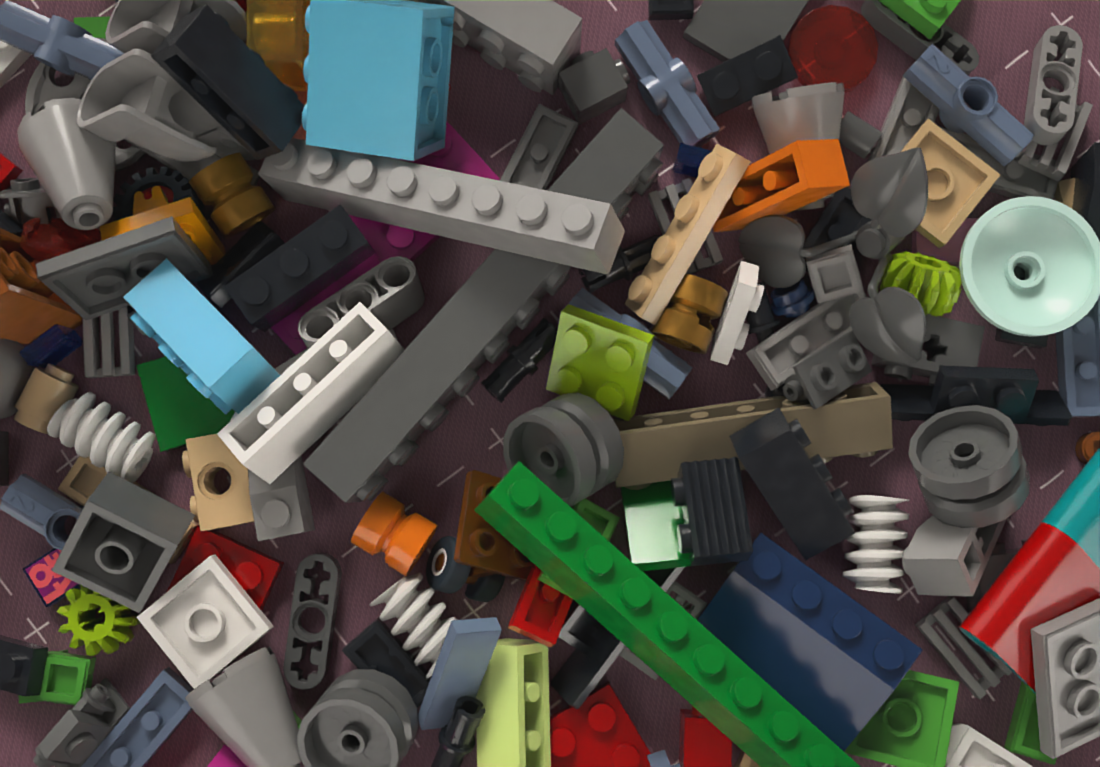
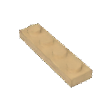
[625,144,751,325]

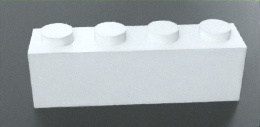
[217,302,404,484]

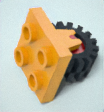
[100,167,226,265]

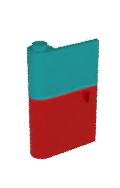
[959,448,1100,694]

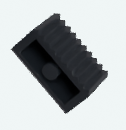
[671,457,753,566]

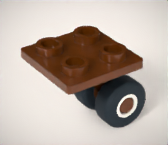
[426,470,533,602]

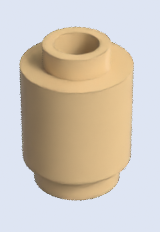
[14,363,79,434]

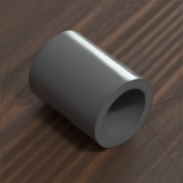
[839,111,882,159]

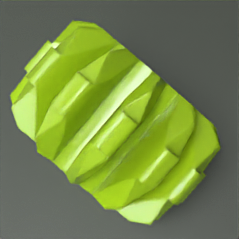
[880,251,962,317]
[56,585,140,656]

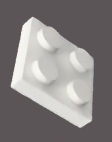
[136,554,274,689]

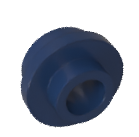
[770,279,816,318]

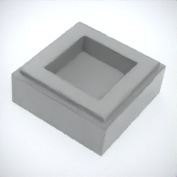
[806,245,864,303]

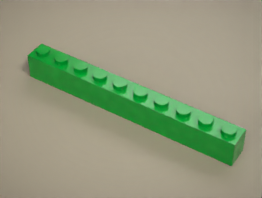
[474,461,860,767]

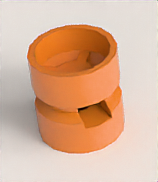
[351,491,438,577]

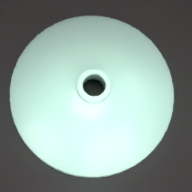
[959,196,1100,337]

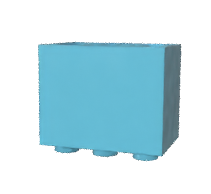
[302,0,455,161]

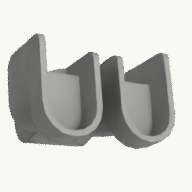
[77,0,255,162]

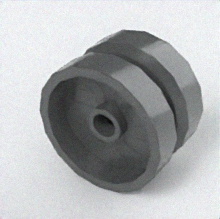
[503,393,624,507]
[908,405,1030,528]
[297,669,419,767]

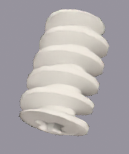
[47,392,156,483]
[842,495,909,594]
[369,573,457,678]

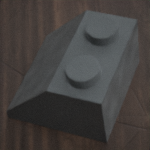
[52,472,195,613]

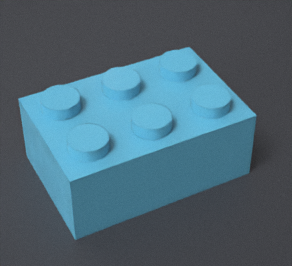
[123,258,280,414]

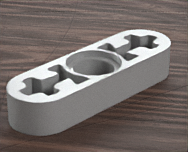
[1024,25,1083,146]

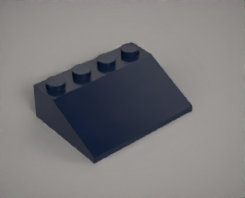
[697,533,923,751]

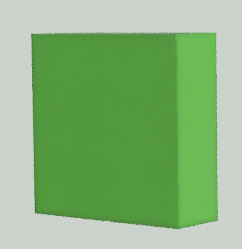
[36,651,96,706]

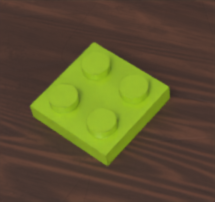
[546,304,654,421]

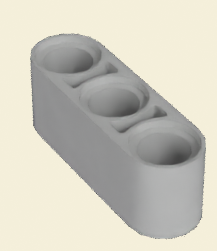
[298,256,425,349]

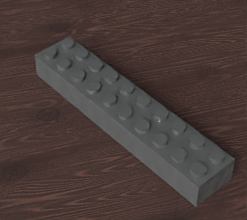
[303,108,664,503]

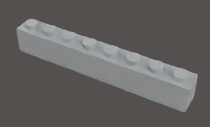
[258,138,625,275]

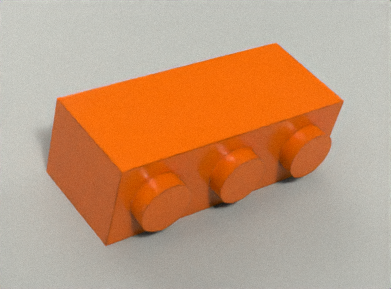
[713,139,850,232]

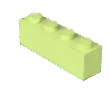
[476,638,551,767]

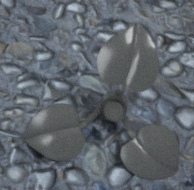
[738,147,928,364]

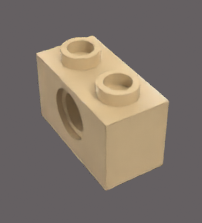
[182,433,254,531]

